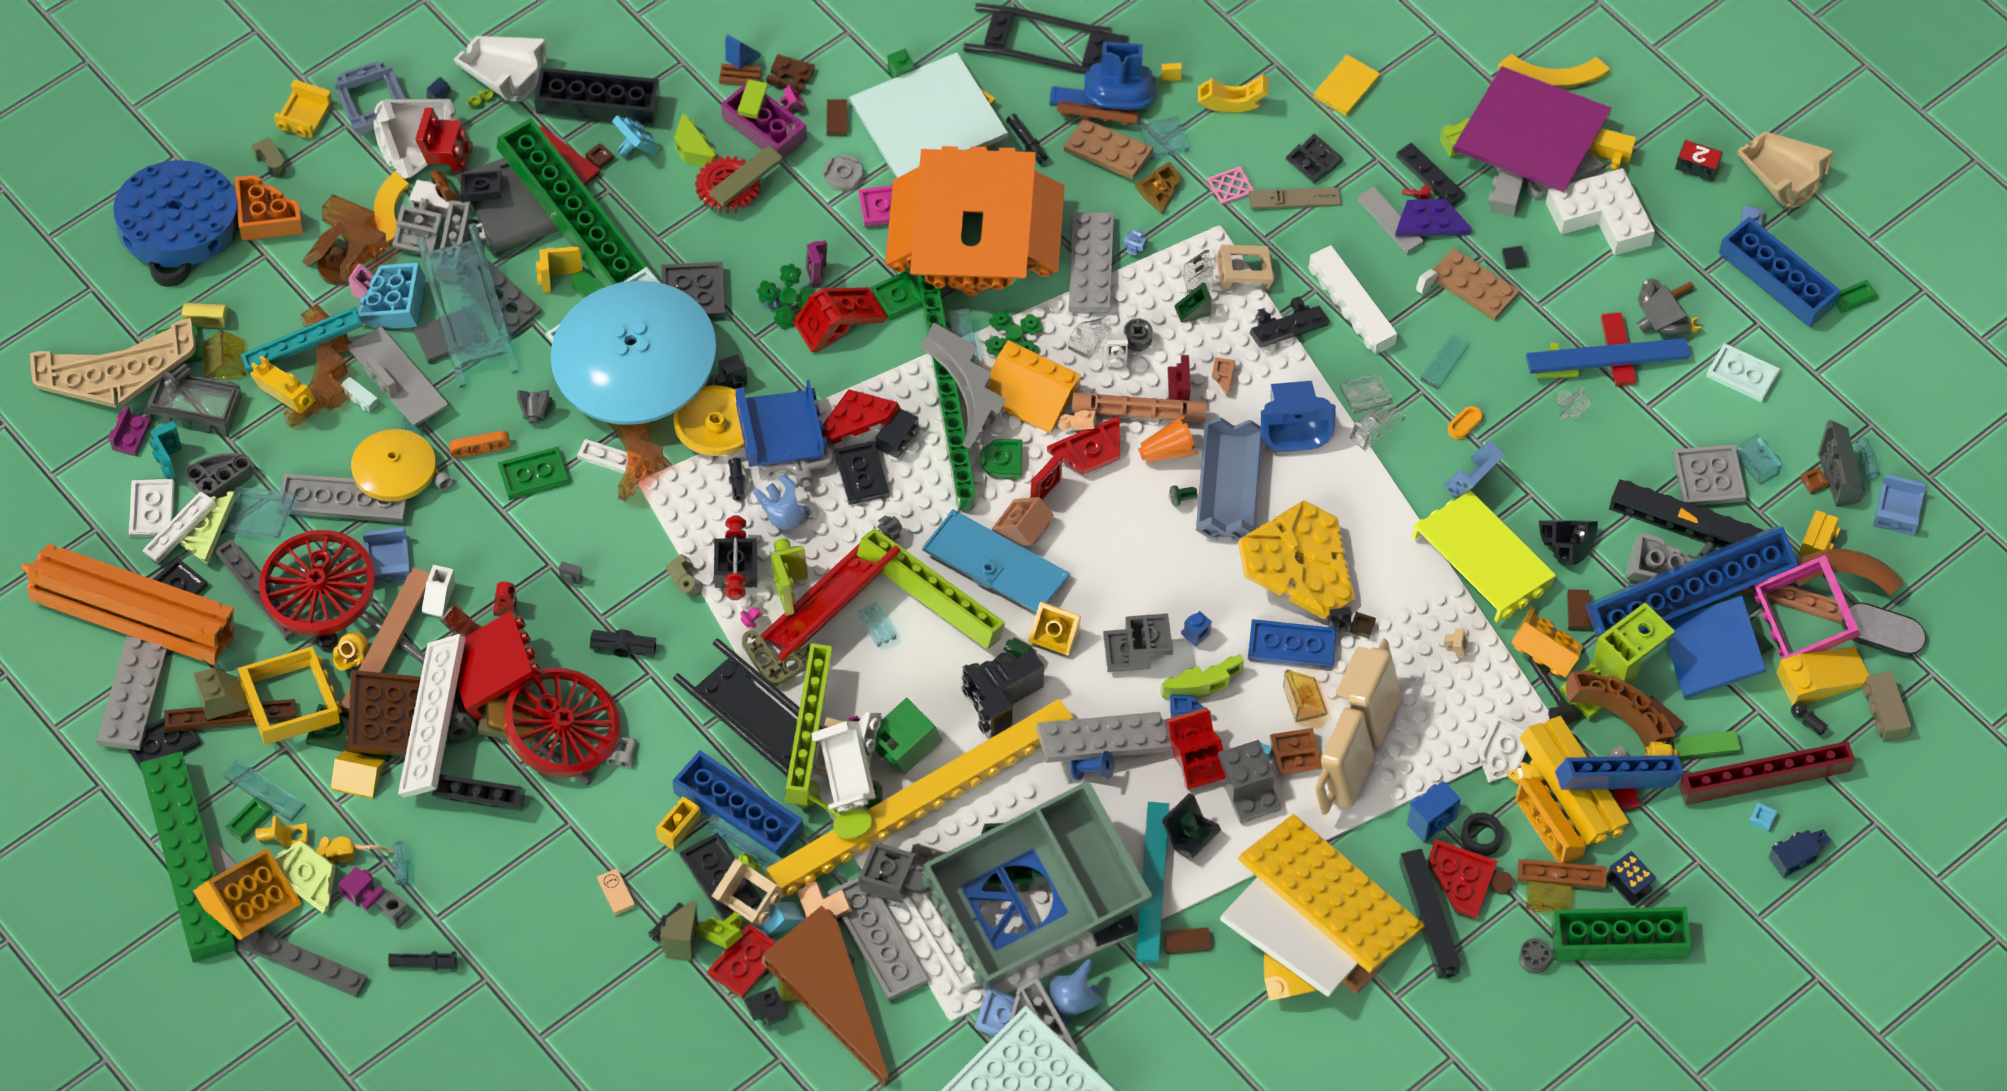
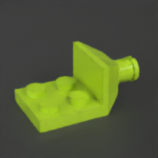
[771,538,808,616]

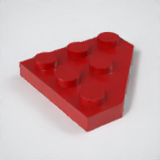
[821,389,900,444]
[1428,839,1498,920]

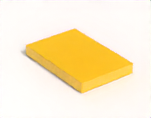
[1314,55,1380,116]

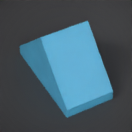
[758,902,804,938]

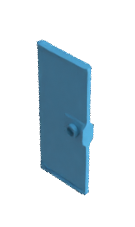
[922,509,1071,613]

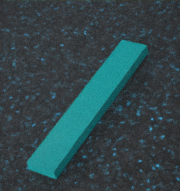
[241,307,363,374]

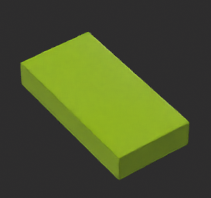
[738,79,768,119]

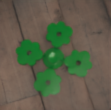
[756,263,816,329]
[985,311,1043,357]

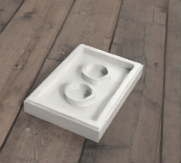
[129,479,175,538]

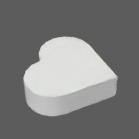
[1416,269,1438,295]

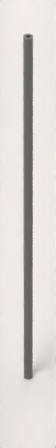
[299,568,592,786]

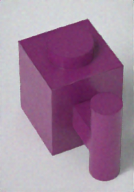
[338,866,385,911]

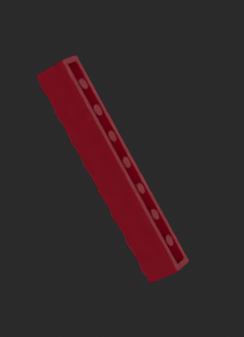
[1679,741,1855,805]

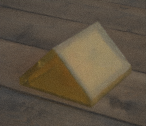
[203,330,247,379]
[1283,670,1328,723]

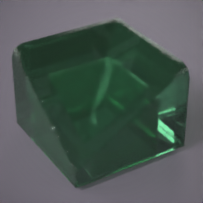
[1180,810,1211,842]

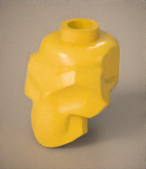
[333,632,368,671]

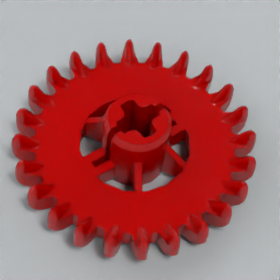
[695,156,761,214]

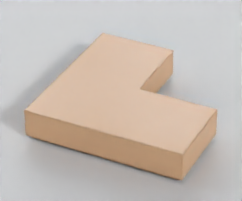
[797,881,852,919]

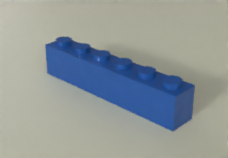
[1555,755,1684,790]

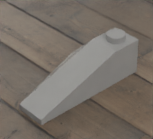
[1625,532,1694,582]

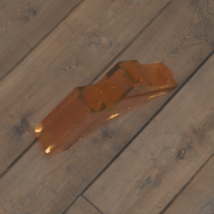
[322,194,387,282]

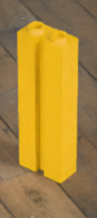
[1519,716,1629,845]

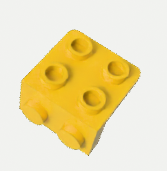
[536,246,582,293]

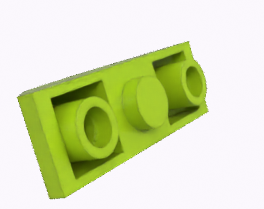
[674,114,718,167]

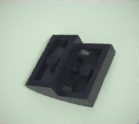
[1285,133,1343,183]

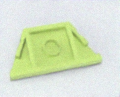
[179,491,237,564]
[274,841,336,914]

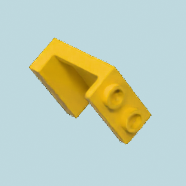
[274,79,333,139]

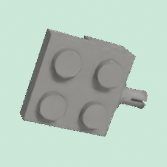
[392,198,442,256]

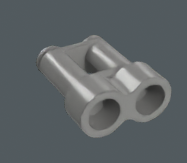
[606,735,637,768]

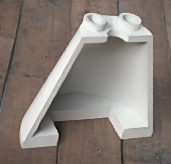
[454,36,547,102]
[374,99,456,178]

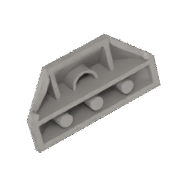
[1010,977,1080,1054]

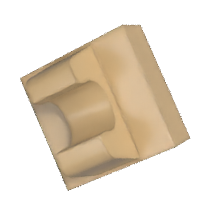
[1444,628,1468,658]

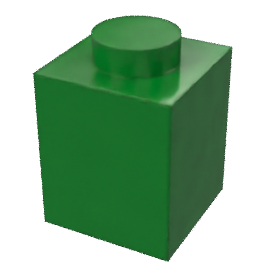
[887,48,914,79]

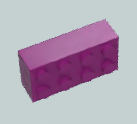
[721,81,807,159]

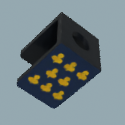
[1606,851,1656,906]

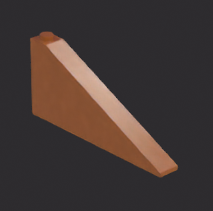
[762,905,889,1087]

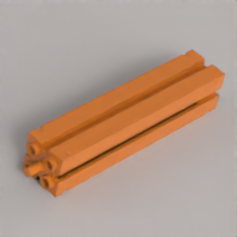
[21,543,234,665]

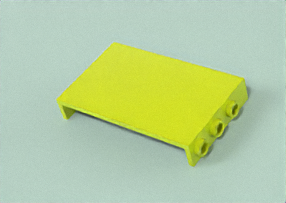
[1412,490,1556,623]

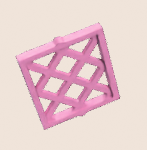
[1207,166,1254,205]

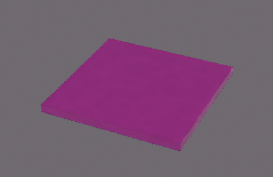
[1453,66,1612,193]

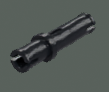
[1006,113,1048,164]

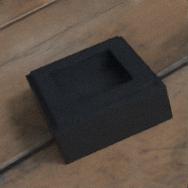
[1501,246,1527,269]

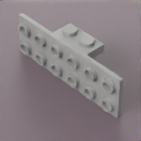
[347,327,448,427]

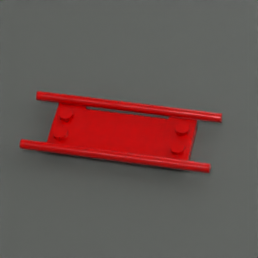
[752,543,901,662]

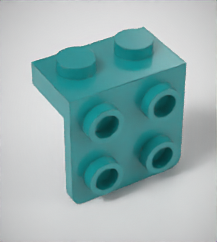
[149,421,182,482]

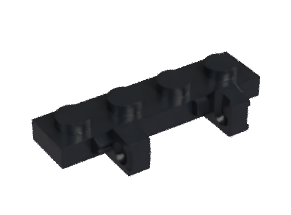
[1249,296,1330,348]

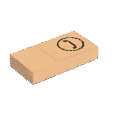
[597,868,635,916]

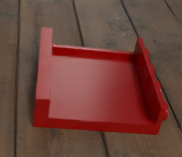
[457,610,542,720]

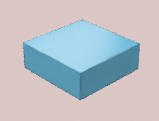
[1748,803,1778,832]

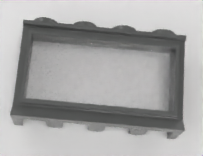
[144,371,242,437]

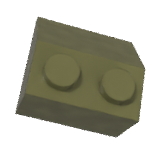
[193,668,250,720]
[660,901,699,961]

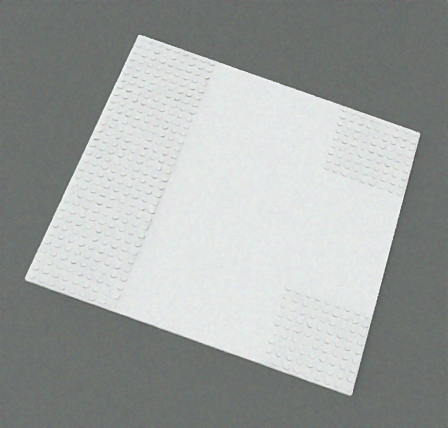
[639,226,1549,1021]

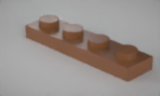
[1057,100,1138,125]
[1517,859,1607,890]

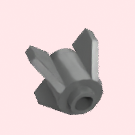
[517,390,552,424]

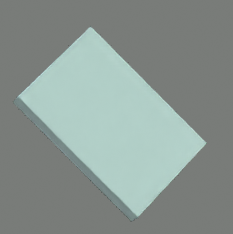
[1706,343,1780,403]

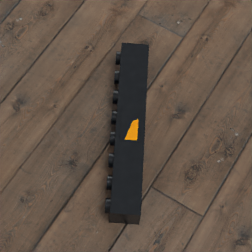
[1609,479,1765,549]

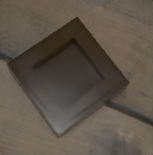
[1349,612,1376,639]

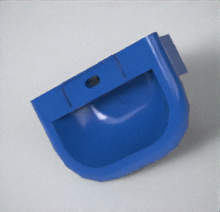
[1084,42,1156,110]
[1261,380,1336,452]

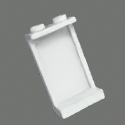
[811,721,876,813]

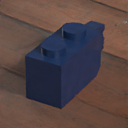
[1769,829,1831,879]

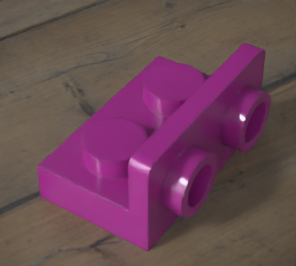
[806,240,827,287]
[108,406,151,457]

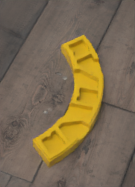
[1498,54,1610,89]

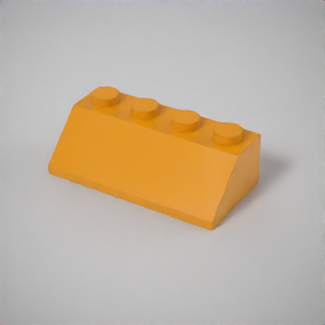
[1515,778,1586,863]

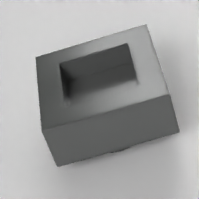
[559,561,583,585]

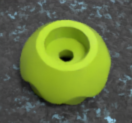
[737,852,761,874]

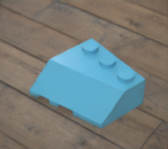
[358,263,426,329]

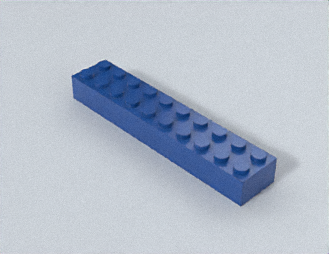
[1585,526,1798,640]

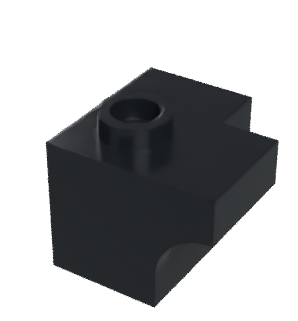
[715,354,747,389]
[744,986,789,1026]

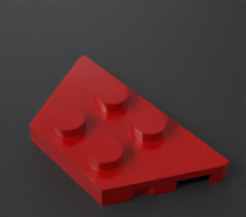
[1047,416,1120,475]

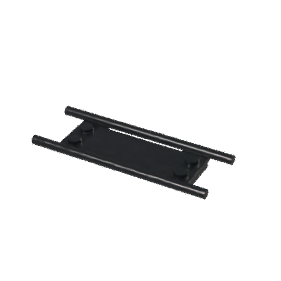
[673,638,824,777]

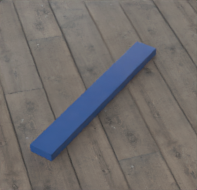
[1526,338,1690,374]

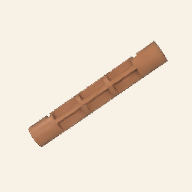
[1072,392,1206,423]

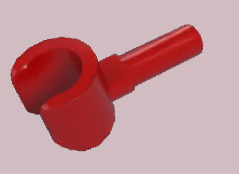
[1402,185,1432,199]

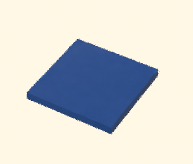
[1665,596,1767,699]

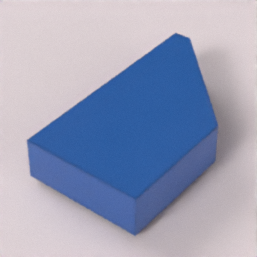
[1170,695,1211,718]

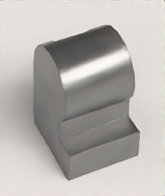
[375,891,412,929]

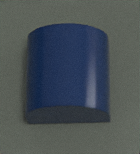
[427,77,451,99]

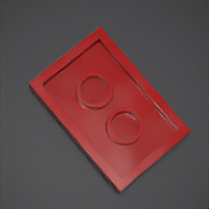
[707,924,776,999]

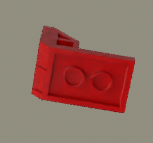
[793,287,887,352]

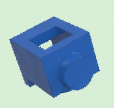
[1180,611,1212,647]

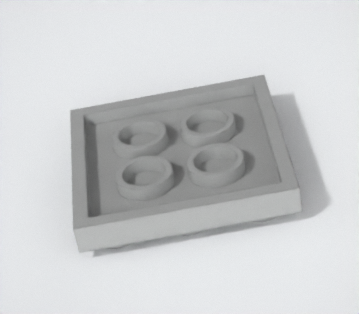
[1672,444,1746,506]

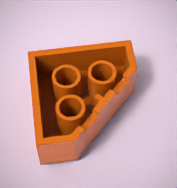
[234,175,303,241]

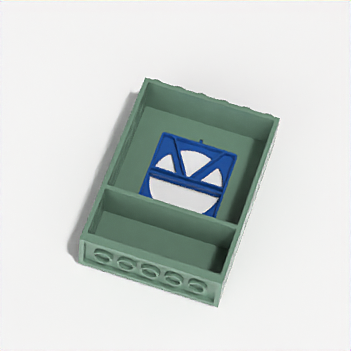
[921,780,1152,990]

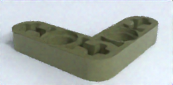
[741,630,811,687]

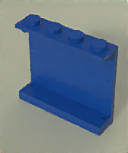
[735,380,827,467]

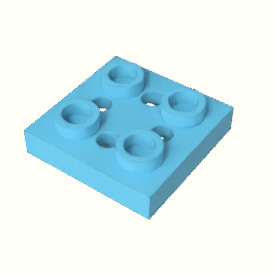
[612,116,661,158]

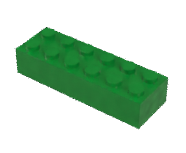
[1551,907,1691,961]

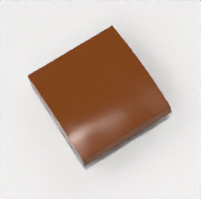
[1270,728,1322,775]

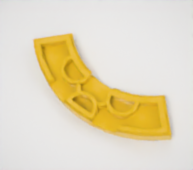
[374,171,409,246]

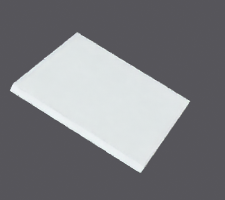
[1220,877,1358,997]

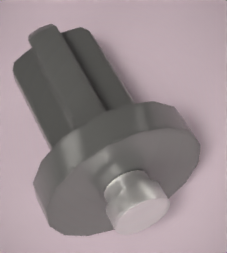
[163,364,191,391]

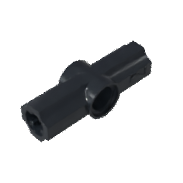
[590,629,657,657]

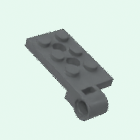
[461,252,541,337]

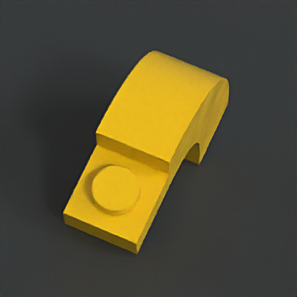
[1198,75,1269,113]

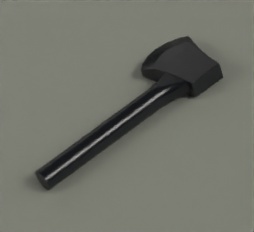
[1528,656,1581,725]

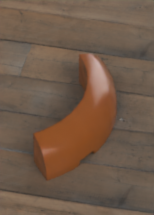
[1795,549,1904,595]
[1566,671,1676,747]

